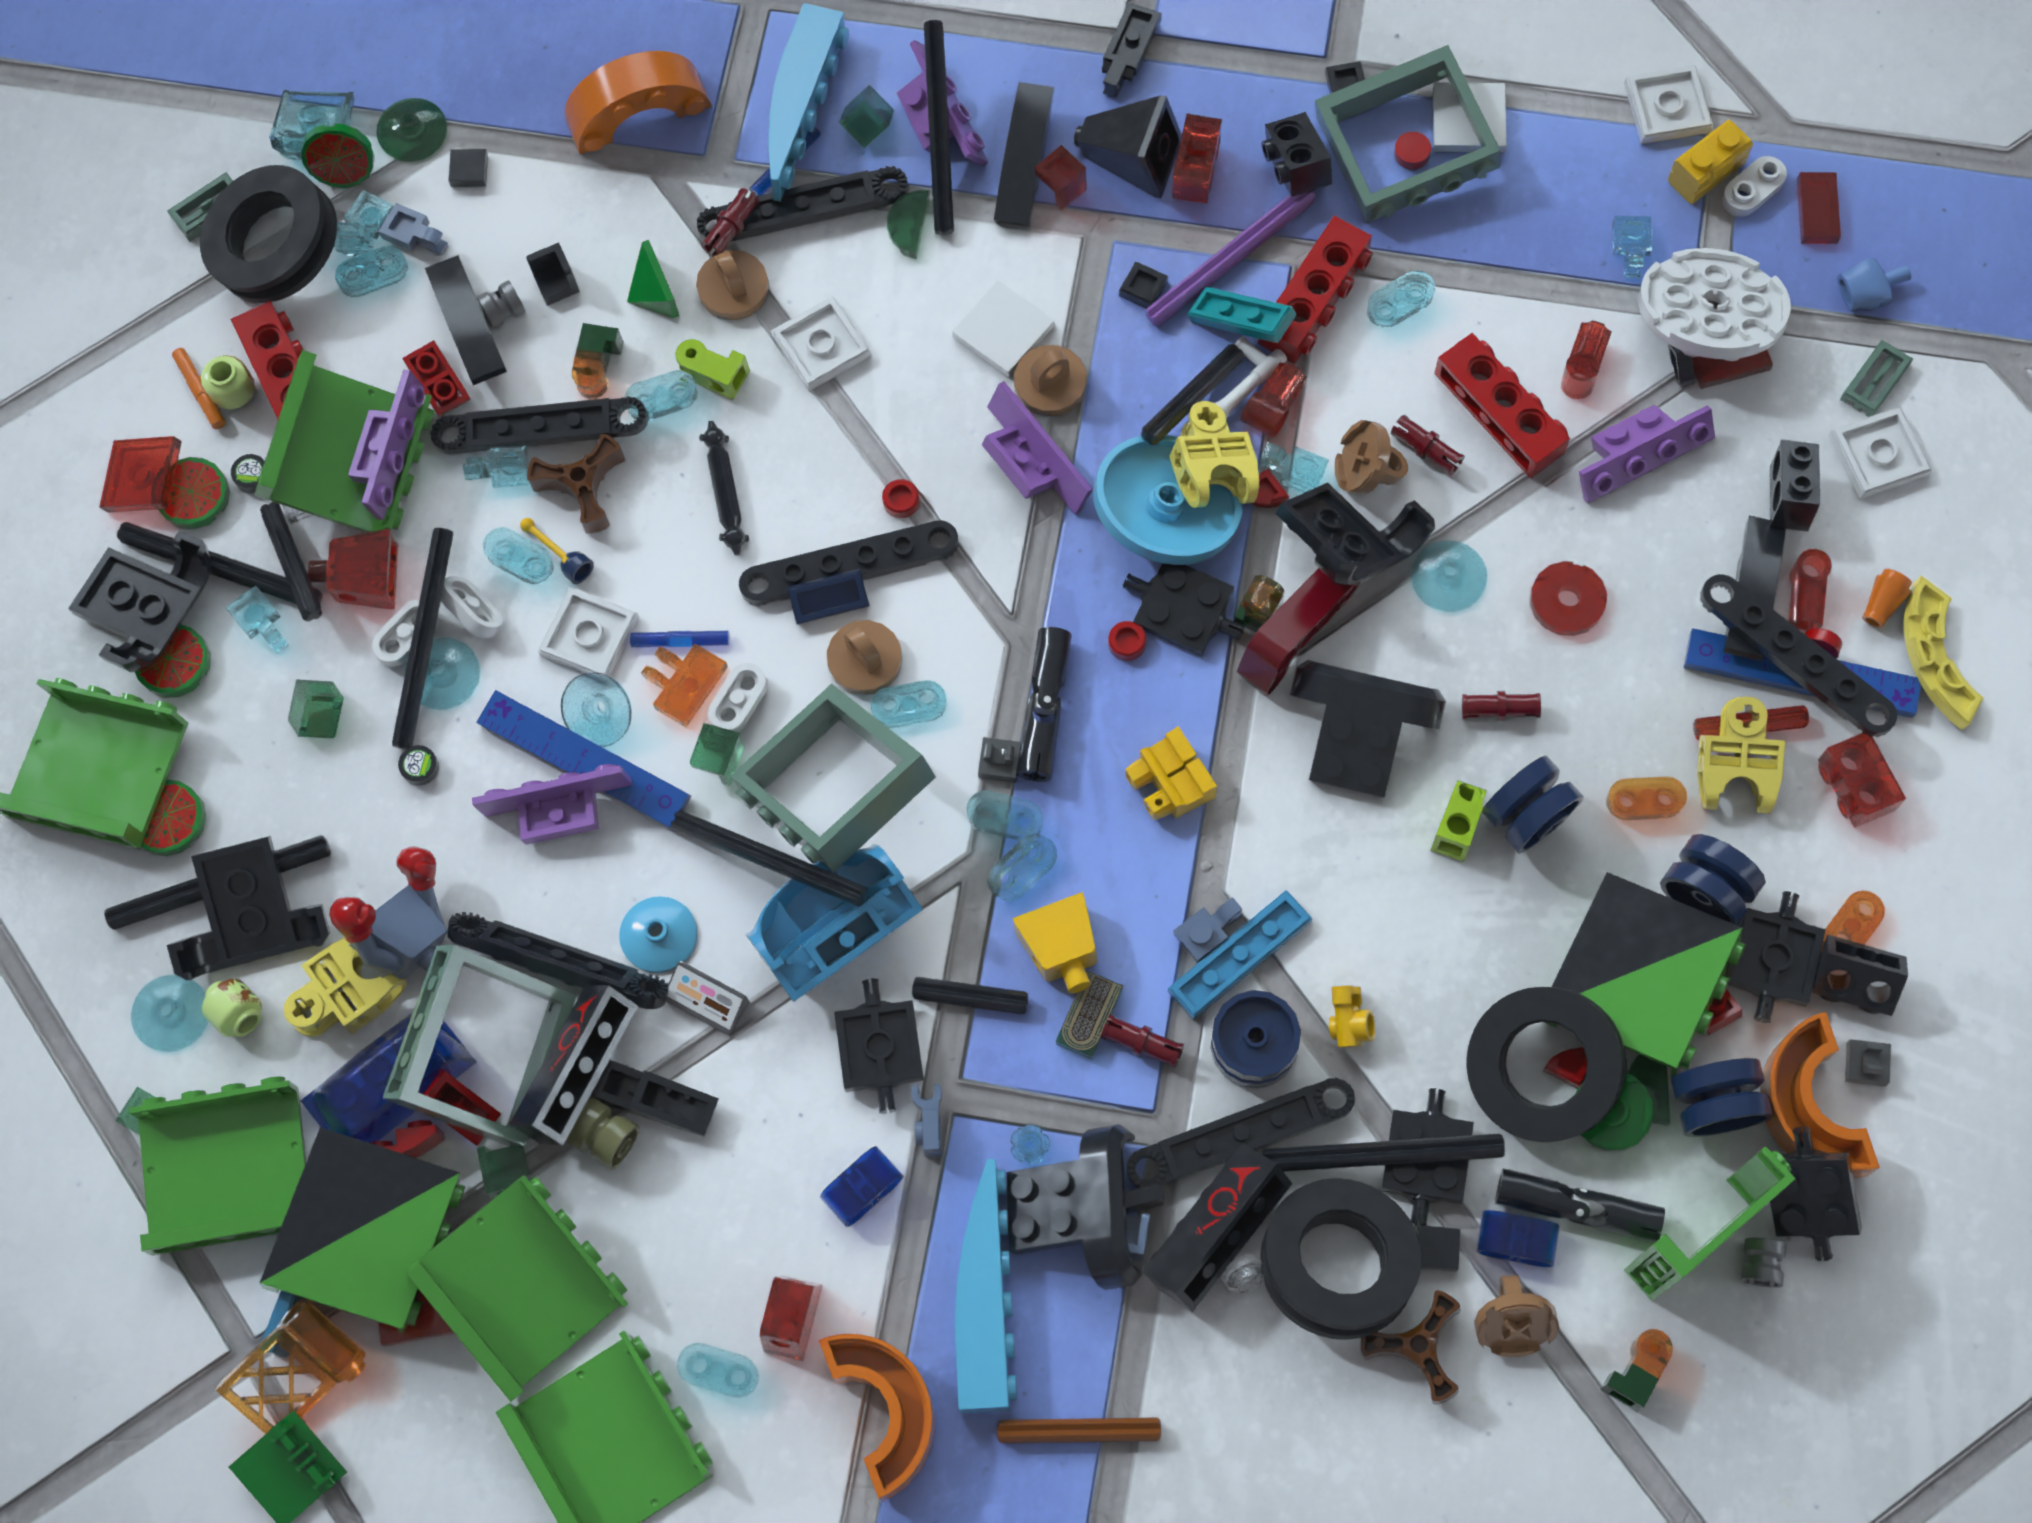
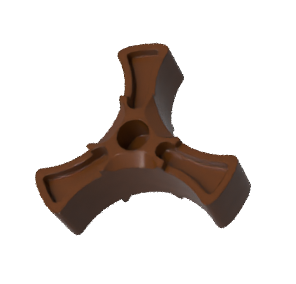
[527,434,625,534]
[1361,1290,1461,1405]

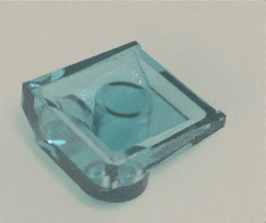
[269,90,355,160]

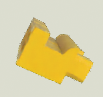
[1125,726,1217,820]

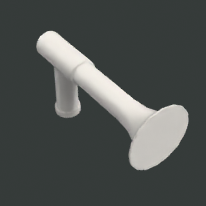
[1215,336,1287,424]

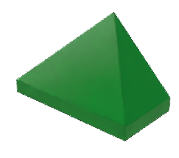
[627,240,680,318]

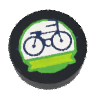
[231,454,265,493]
[398,745,439,785]

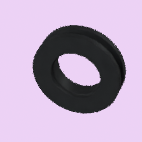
[200,165,337,303]
[1466,987,1627,1142]
[1260,1178,1422,1340]

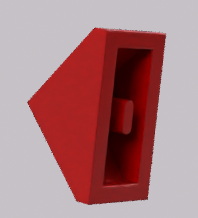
[423,1069,501,1146]

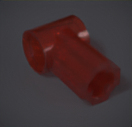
[1561,320,1612,399]
[1240,362,1307,438]
[1788,549,1832,630]

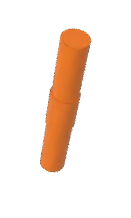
[172,348,226,429]

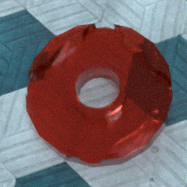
[1530,561,1607,636]

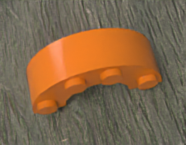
[565,51,712,154]
[1760,1011,1880,1179]
[819,1334,935,1502]

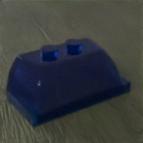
[300,1012,477,1143]

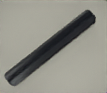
[1141,344,1244,445]
[260,502,322,622]

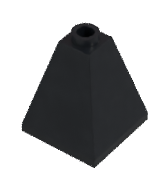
[1074,95,1183,198]

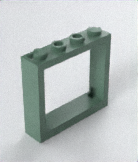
[1315,45,1501,223]
[731,684,936,873]
[383,944,576,1147]

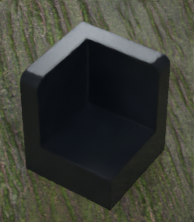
[526,242,580,306]

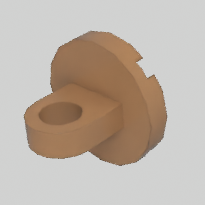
[696,250,769,320]
[1014,345,1086,416]
[1334,420,1408,496]
[827,620,902,695]
[1474,1275,1559,1357]

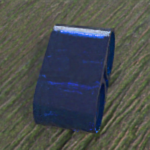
[820,1146,904,1227]
[1476,1210,1560,1268]

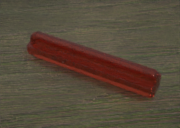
[1693,705,1809,740]

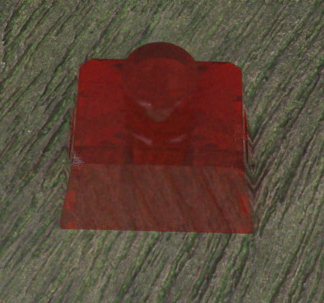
[308,529,399,609]
[759,1275,823,1361]

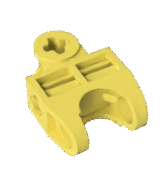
[1169,401,1259,508]
[1697,697,1785,814]
[284,938,407,1037]

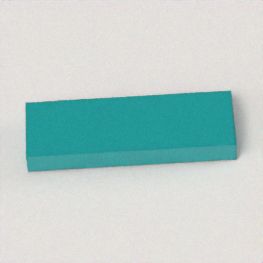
[1187,287,1297,343]

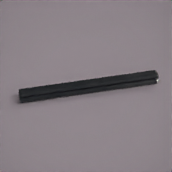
[924,20,954,235]
[117,522,323,604]
[392,528,454,750]
[671,810,868,906]
[104,835,331,930]
[1262,1134,1505,1172]

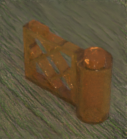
[216,1298,366,1434]

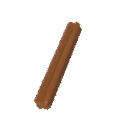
[997,1417,1161,1443]

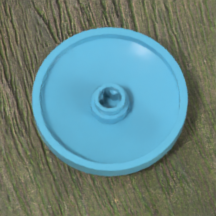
[1093,435,1243,565]

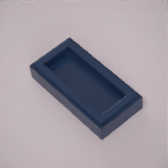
[787,569,870,624]

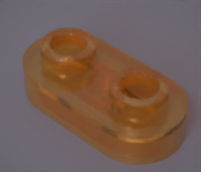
[1606,777,1687,820]
[1821,890,1885,950]

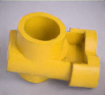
[1329,986,1375,1047]

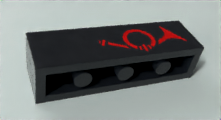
[509,985,638,1146]
[1142,1143,1293,1312]

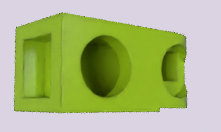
[675,339,750,400]
[1430,780,1487,862]

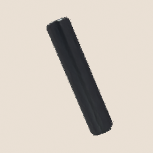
[912,977,1029,1014]

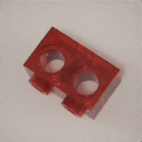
[1172,113,1222,204]
[1818,733,1906,828]

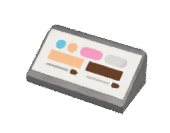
[664,960,750,1036]

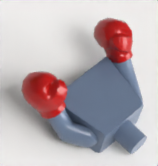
[329,846,447,979]

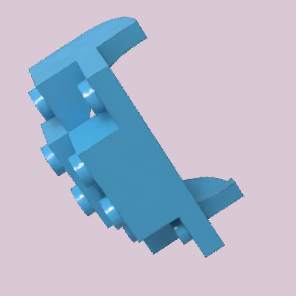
[745,844,923,1002]

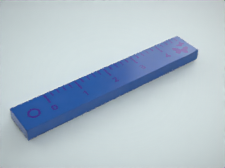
[1683,628,1921,718]
[476,690,692,830]

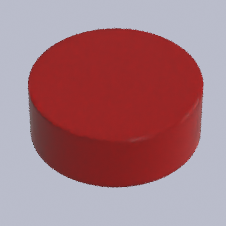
[1394,132,1431,169]
[882,479,920,518]
[1108,621,1146,661]
[1805,628,1843,659]

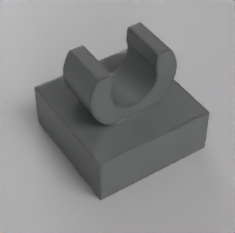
[978,737,1021,783]
[1845,1039,1891,1086]

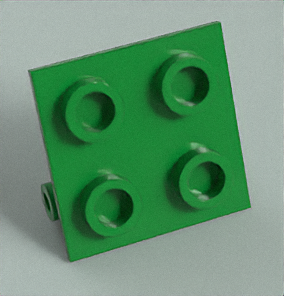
[228,1410,347,1523]

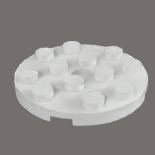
[1638,248,1791,361]

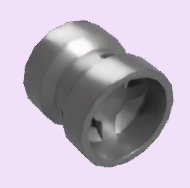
[476,280,526,329]
[1741,1237,1787,1288]

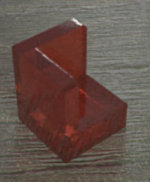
[1035,145,1087,210]

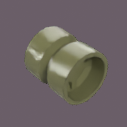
[565,1097,640,1170]

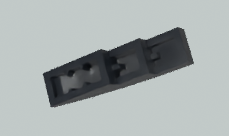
[994,82,1054,227]
[425,255,507,385]
[1723,515,1786,661]
[590,1060,719,1137]

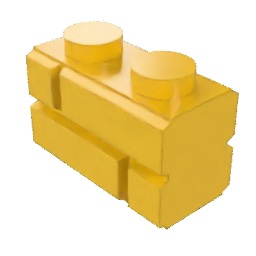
[1668,120,1753,204]

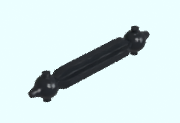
[699,421,749,556]

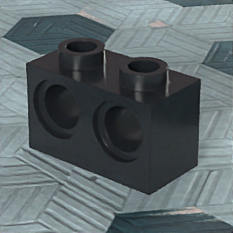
[1261,112,1332,197]
[1770,440,1820,532]
[1813,934,1908,1016]

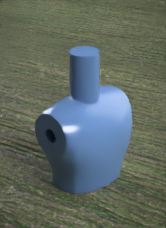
[1837,258,1911,310]

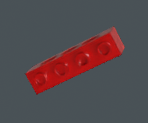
[1257,215,1373,364]
[230,301,304,419]
[1434,332,1570,479]

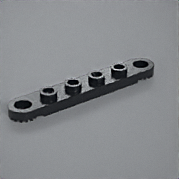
[697,166,908,242]
[430,396,649,454]
[739,520,959,606]
[1700,574,1897,738]
[447,912,669,1009]
[1127,1077,1355,1188]

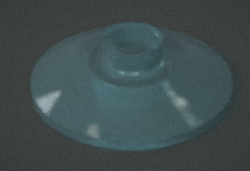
[1411,540,1487,612]
[404,638,480,710]
[561,672,632,747]
[131,975,208,1052]

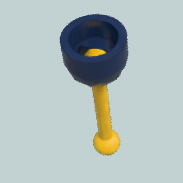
[520,518,594,584]

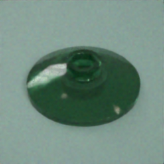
[376,98,447,162]

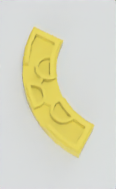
[1904,576,1984,730]

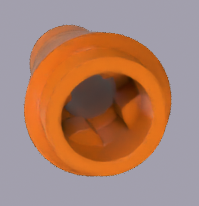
[1862,569,1912,628]

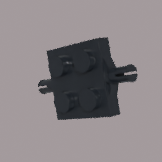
[1123,563,1245,657]
[1728,891,1826,1023]
[834,978,924,1114]
[1382,1088,1474,1226]
[1770,1126,1862,1261]

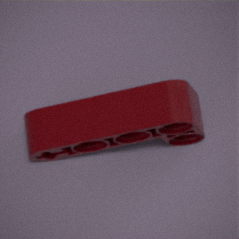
[1237,568,1360,696]

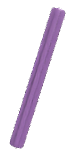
[1146,190,1316,327]

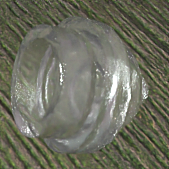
[1224,1251,1264,1294]

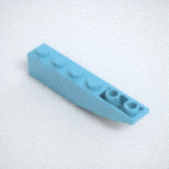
[768,3,849,202]
[955,1159,1017,1414]

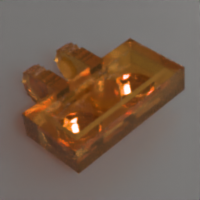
[641,644,728,727]

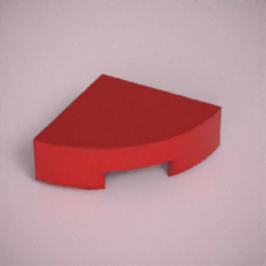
[1251,468,1289,508]
[1543,1047,1587,1089]

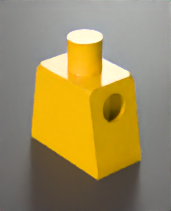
[1012,892,1098,994]

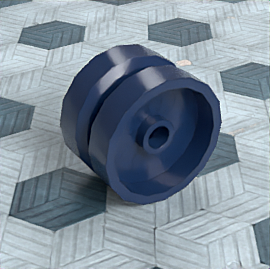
[1482,756,1584,854]
[1660,834,1766,925]
[1210,990,1301,1089]
[1671,1058,1774,1137]

